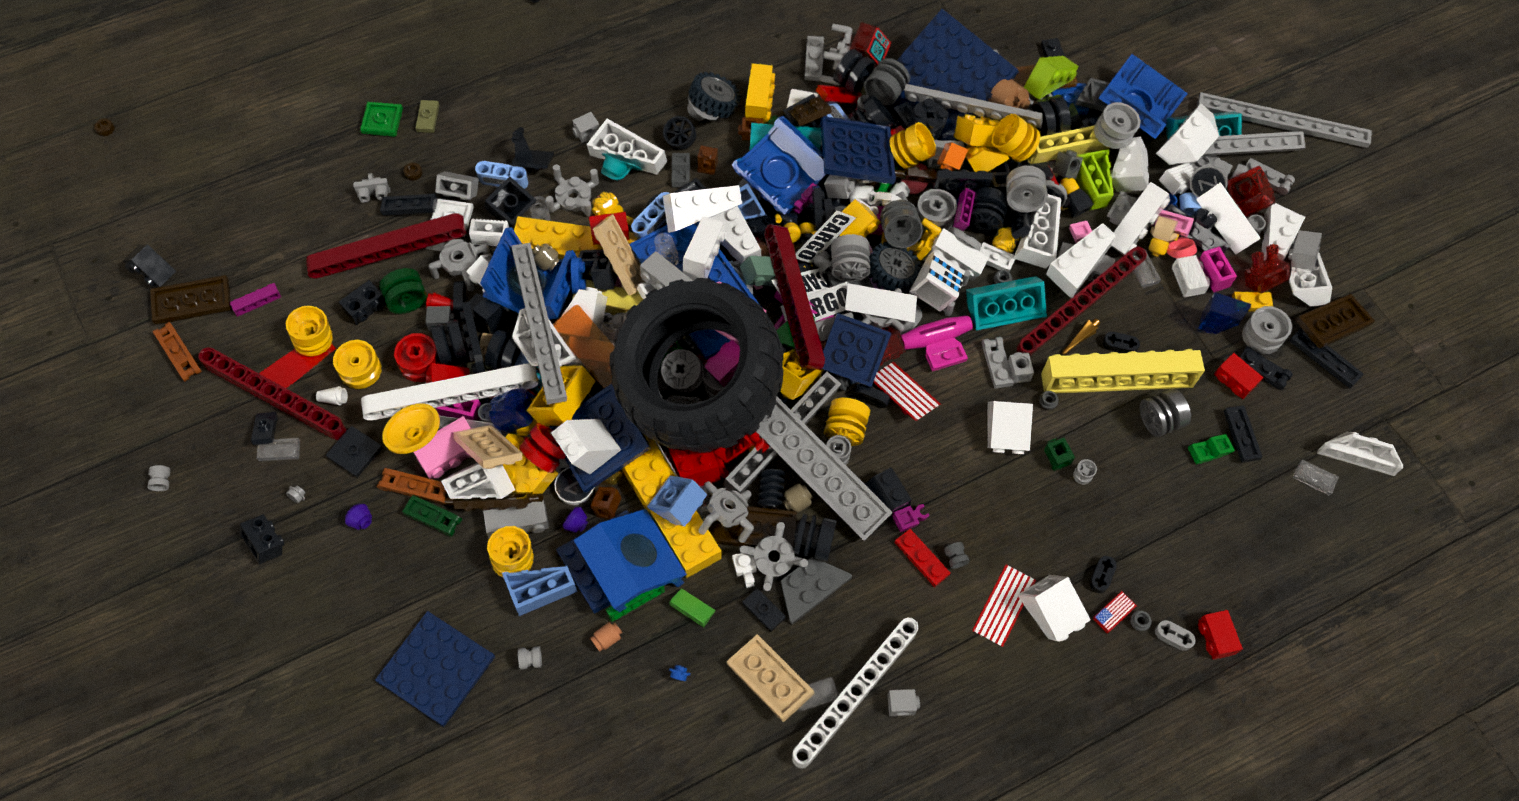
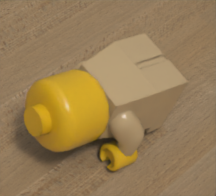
[1148,216,1179,257]

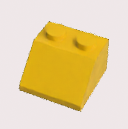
[965,145,1009,172]
[839,199,881,238]

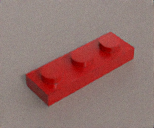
[816,85,862,104]
[895,529,951,587]

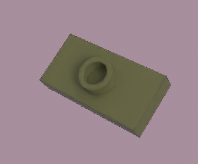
[416,100,439,133]

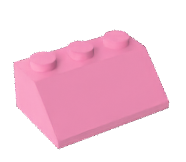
[414,416,472,479]

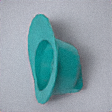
[601,153,642,180]

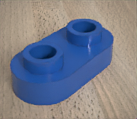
[571,257,586,294]

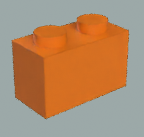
[937,142,968,171]

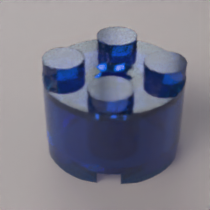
[489,388,534,433]

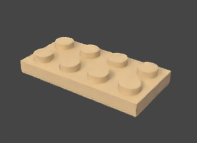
[593,214,646,295]
[453,425,522,469]
[726,634,815,722]

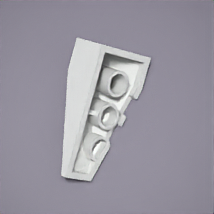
[1289,253,1332,306]

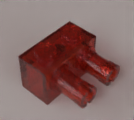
[1245,244,1290,294]

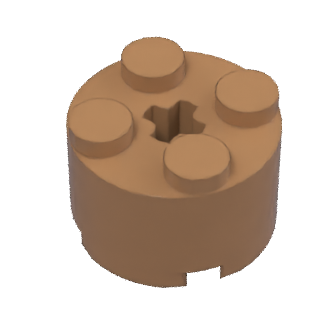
[988,79,1030,109]

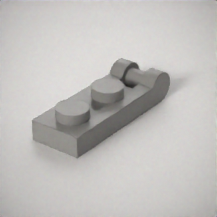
[1246,158,1295,195]
[982,337,1014,389]

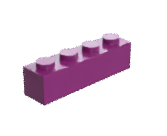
[953,188,975,231]
[230,283,281,317]

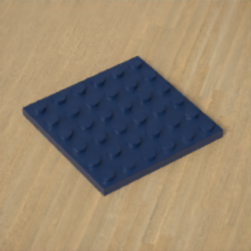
[893,9,1019,141]

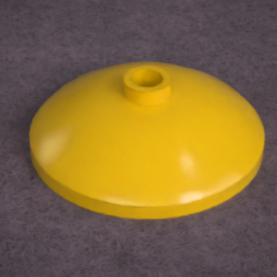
[383,403,440,454]

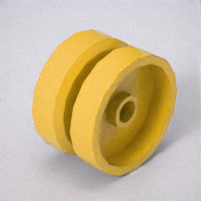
[333,340,382,389]

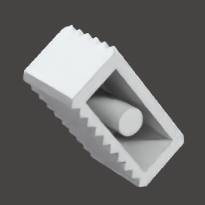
[1159,163,1196,195]
[469,218,509,246]
[1172,255,1210,297]

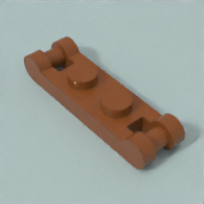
[153,322,202,382]
[377,468,447,505]

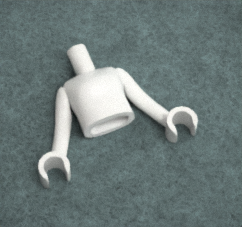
[849,179,887,217]

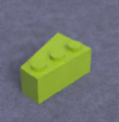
[1024,56,1079,99]
[1076,149,1114,210]

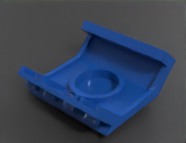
[1099,54,1188,139]
[732,116,827,215]

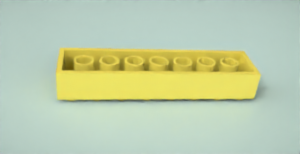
[1041,349,1205,393]

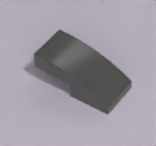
[672,153,690,187]

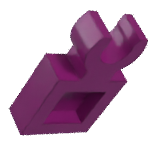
[793,183,817,214]
[892,504,930,532]

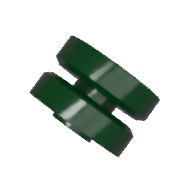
[379,268,428,314]

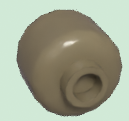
[532,243,559,271]
[783,484,813,513]

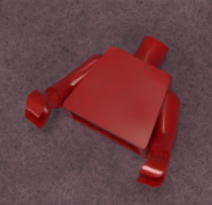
[713,432,769,478]

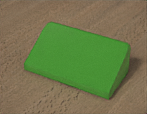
[670,589,715,627]

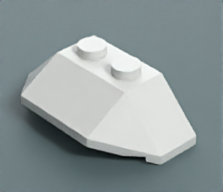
[1156,103,1219,165]
[512,308,575,366]
[1317,432,1403,476]

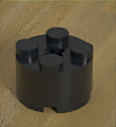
[908,98,948,140]

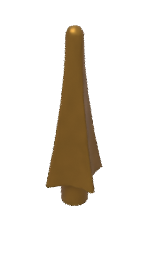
[1062,318,1100,355]

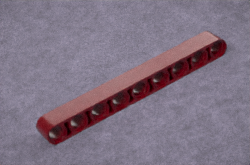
[306,213,466,278]
[765,224,825,370]
[1017,247,1147,356]
[199,347,346,440]

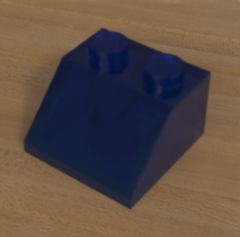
[1198,292,1251,334]

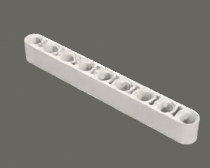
[361,363,538,420]
[792,618,918,768]

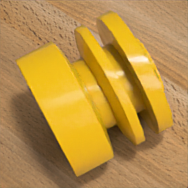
[991,114,1040,162]
[890,122,936,169]
[286,306,333,356]
[824,398,870,446]
[487,526,534,578]

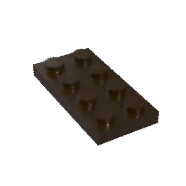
[150,275,231,324]
[1295,294,1375,349]
[714,505,797,548]

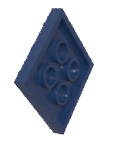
[822,313,891,387]

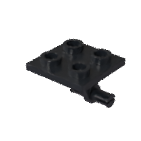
[512,127,554,170]

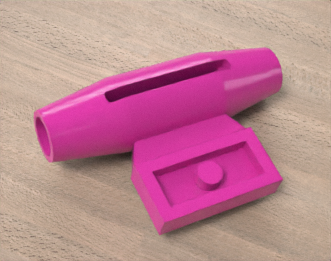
[898,316,973,372]

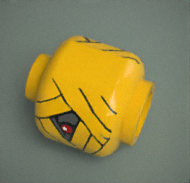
[592,192,619,216]
[992,227,1019,253]

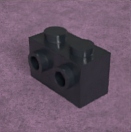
[240,514,284,565]

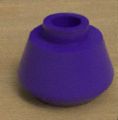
[345,504,372,530]
[562,507,588,533]

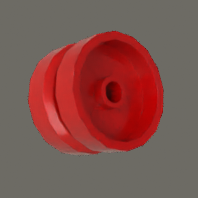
[394,333,441,382]
[519,423,567,473]

